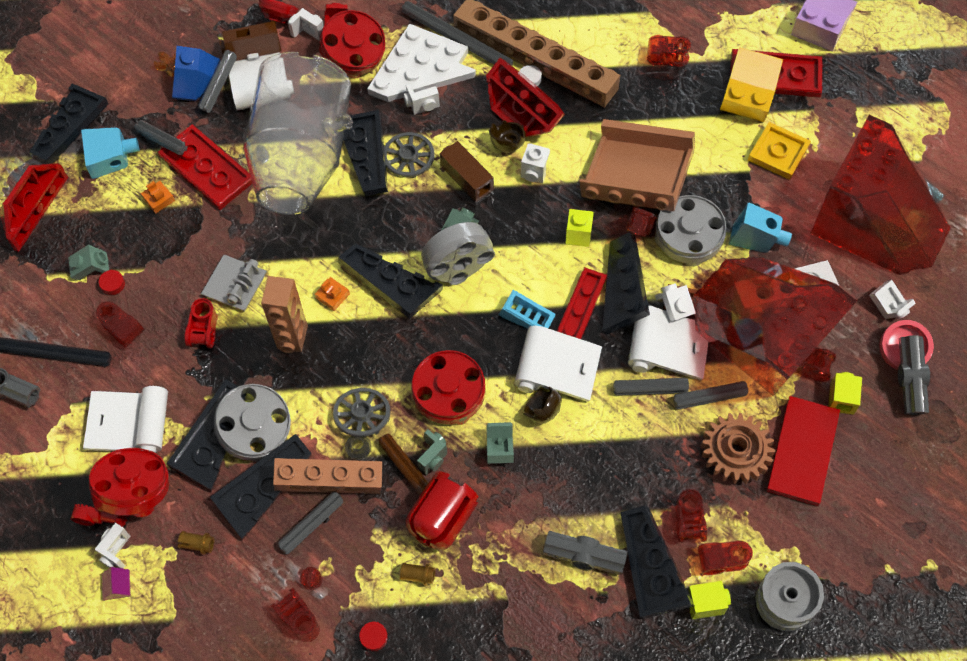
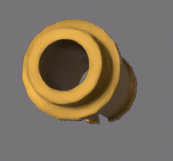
[178,531,215,555]
[400,562,435,586]

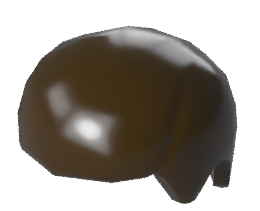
[489,120,526,153]
[523,386,562,424]

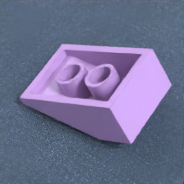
[791,0,858,52]

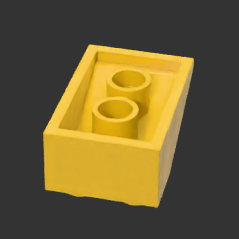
[720,47,783,122]

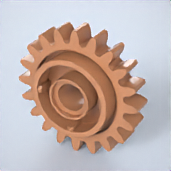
[701,413,775,484]

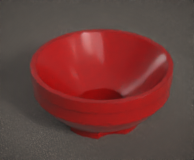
[258,0,299,23]

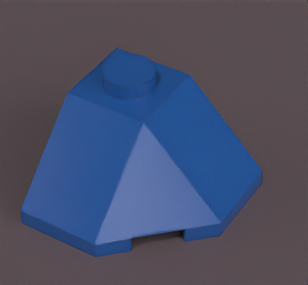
[172,46,220,101]

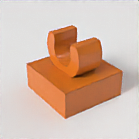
[141,181,175,214]
[315,277,350,311]

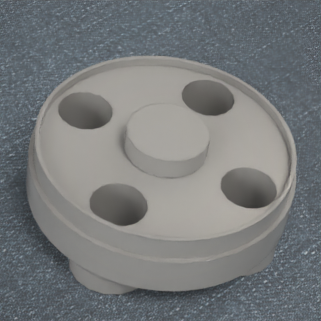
[654,195,726,267]
[421,222,495,285]
[214,384,291,462]

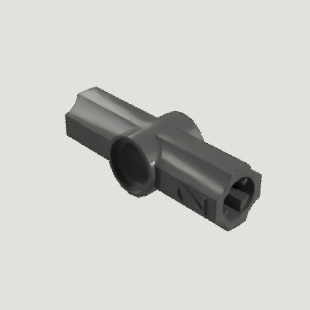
[898,335,930,415]
[0,368,40,408]
[543,531,628,576]

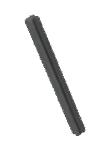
[402,1,513,66]

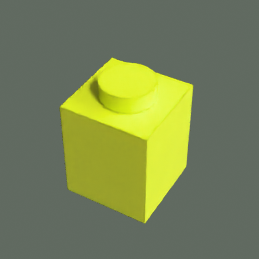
[566,209,594,247]
[828,372,862,415]
[688,581,731,620]

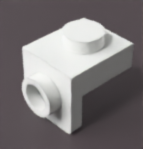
[288,8,324,41]
[403,83,440,115]
[521,143,550,183]
[869,280,916,319]
[655,283,696,322]
[95,523,131,569]

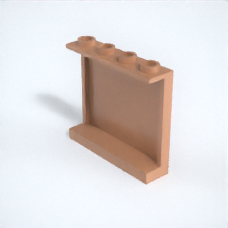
[579,119,695,212]

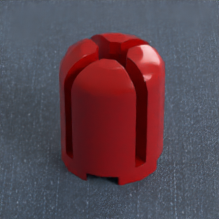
[406,471,479,550]

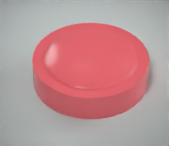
[879,320,934,370]

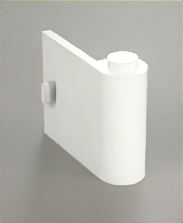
[229,52,294,110]
[628,306,710,380]
[514,326,602,402]
[83,386,168,453]

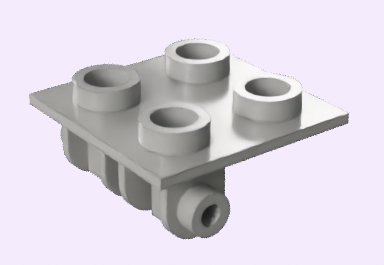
[201,255,267,312]

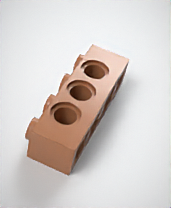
[261,276,308,353]
[273,458,382,494]

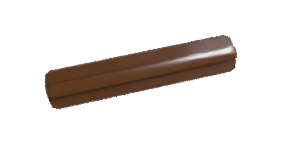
[378,434,428,496]

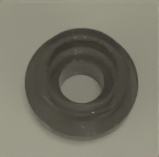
[345,436,371,460]

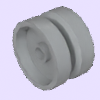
[755,562,824,631]

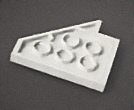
[367,24,476,102]

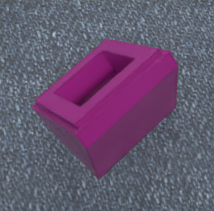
[102,567,131,601]

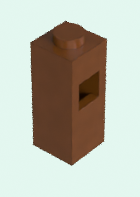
[219,21,282,61]
[440,141,494,202]

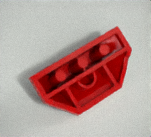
[486,58,565,137]
[0,163,68,252]

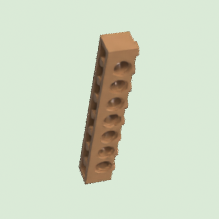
[453,0,620,108]

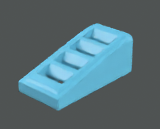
[499,290,556,328]

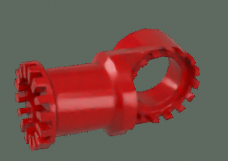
[70,504,129,527]

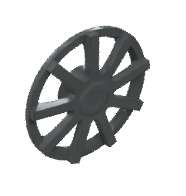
[384,132,435,178]
[333,388,391,439]

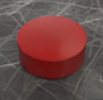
[99,270,125,295]
[359,622,388,651]

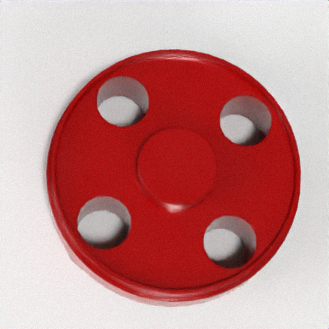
[319,10,385,78]
[411,350,486,425]
[89,448,169,517]

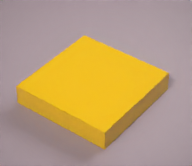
[747,122,811,180]

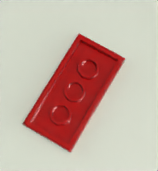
[730,49,822,98]
[157,124,255,210]
[766,396,840,506]

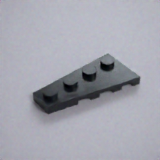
[29,83,109,164]
[334,110,388,196]
[602,232,650,334]
[338,243,443,319]
[167,379,247,492]
[210,434,312,541]
[620,505,695,619]

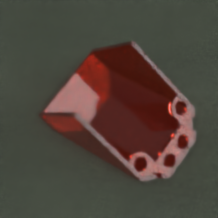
[810,114,951,275]
[693,257,857,396]

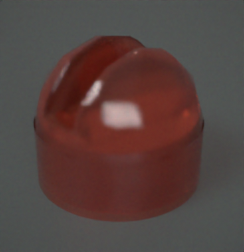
[300,567,322,590]

